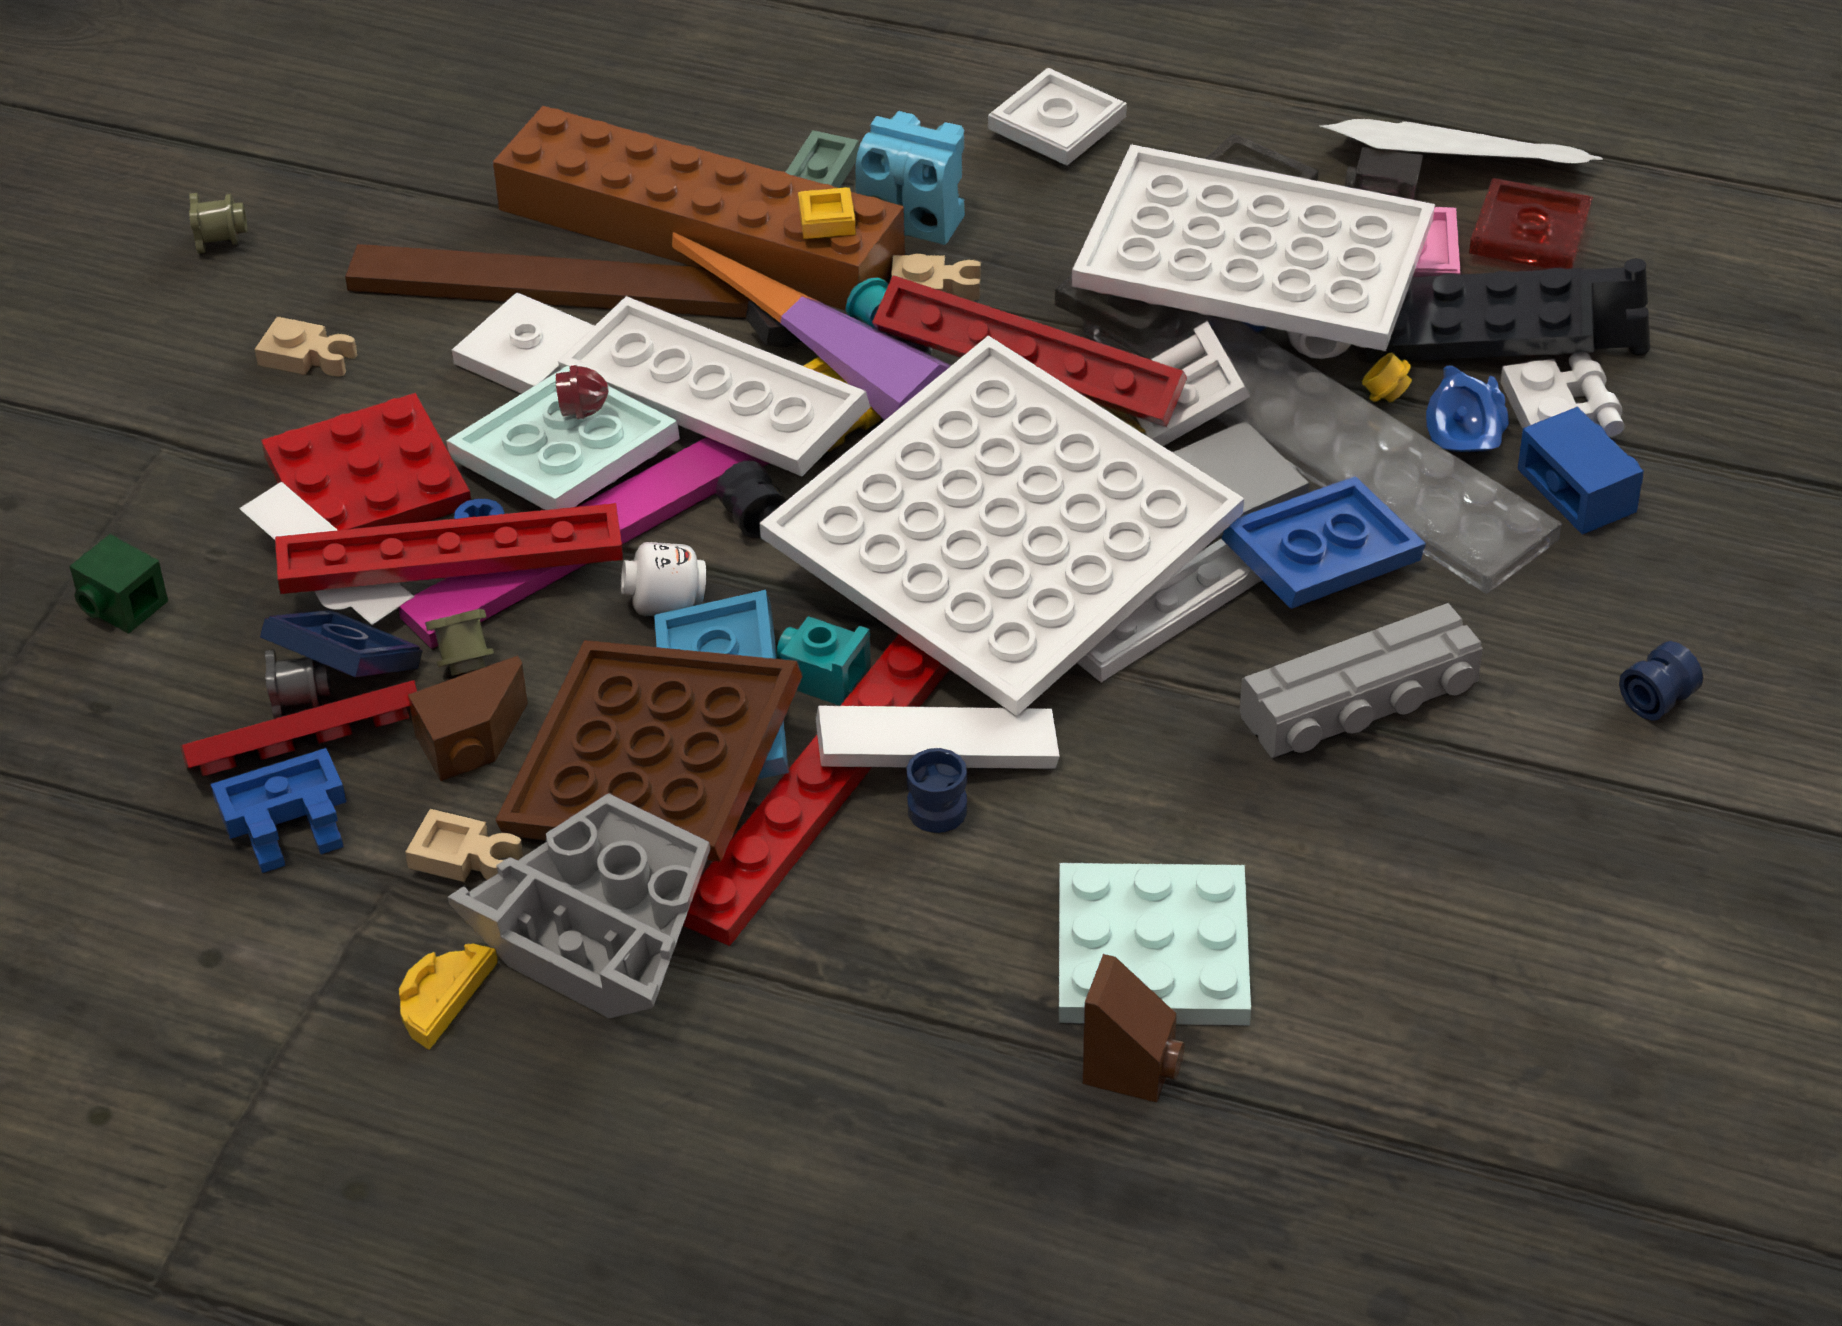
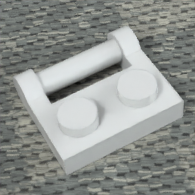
[1136,321,1250,446]

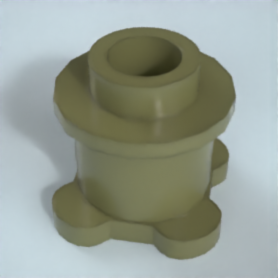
[189,193,248,254]
[425,609,494,676]

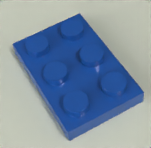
[1221,476,1426,609]

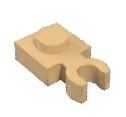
[891,254,981,301]
[255,317,357,376]
[405,809,523,882]

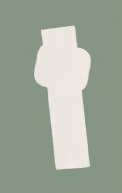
[239,482,414,625]

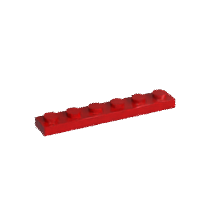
[872,275,1187,427]
[275,503,623,594]

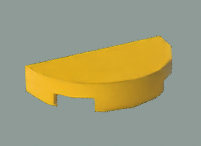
[399,944,498,1050]

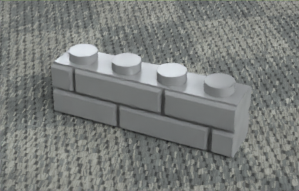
[1240,603,1483,758]

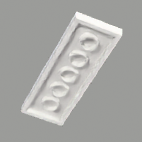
[557,296,870,476]

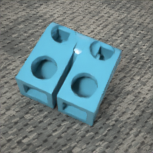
[856,111,965,245]

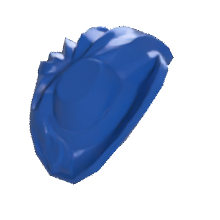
[1426,365,1509,452]

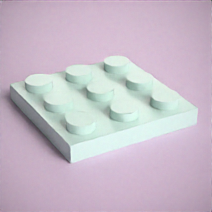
[446,366,680,510]
[1059,863,1251,1025]

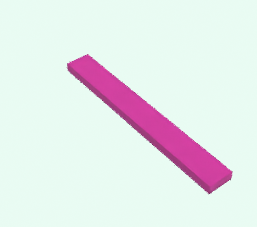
[398,437,769,649]

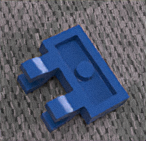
[211,748,346,873]

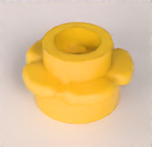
[1362,353,1412,402]

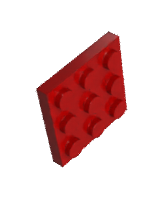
[261,393,471,530]

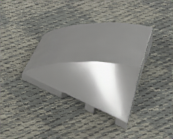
[447,793,710,1018]

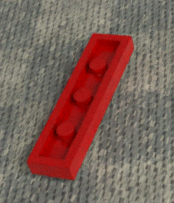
[180,680,417,776]

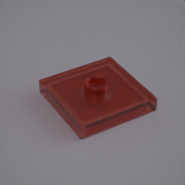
[1469,178,1593,269]

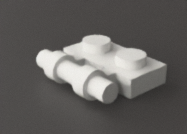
[1500,352,1624,437]

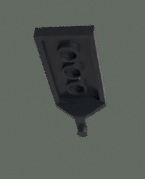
[1366,258,1651,363]

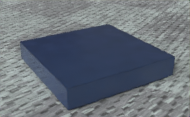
[260,610,423,677]

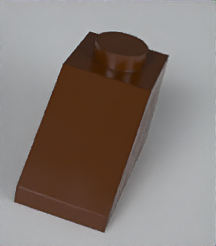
[408,655,528,781]
[1083,954,1185,1102]

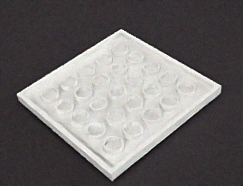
[760,336,1244,716]

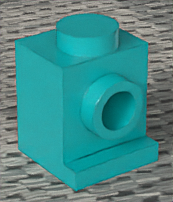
[777,616,871,706]

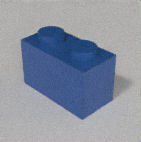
[1517,406,1644,535]

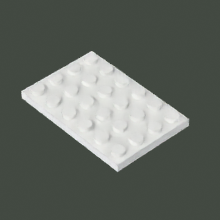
[1072,145,1435,351]

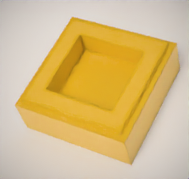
[798,188,856,239]

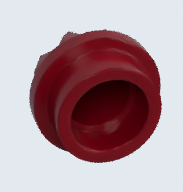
[556,365,609,420]

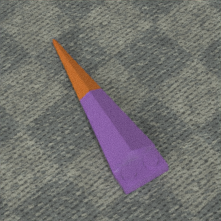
[672,232,952,420]

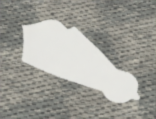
[1320,119,1602,163]

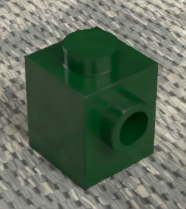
[69,534,168,634]

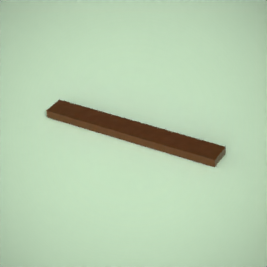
[345,244,762,318]

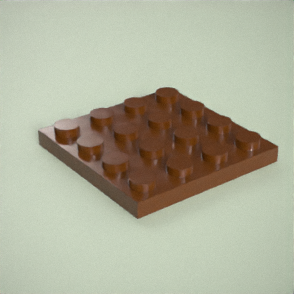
[495,640,803,862]

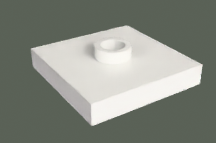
[988,68,1127,165]
[452,293,594,394]

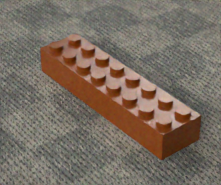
[493,106,905,311]

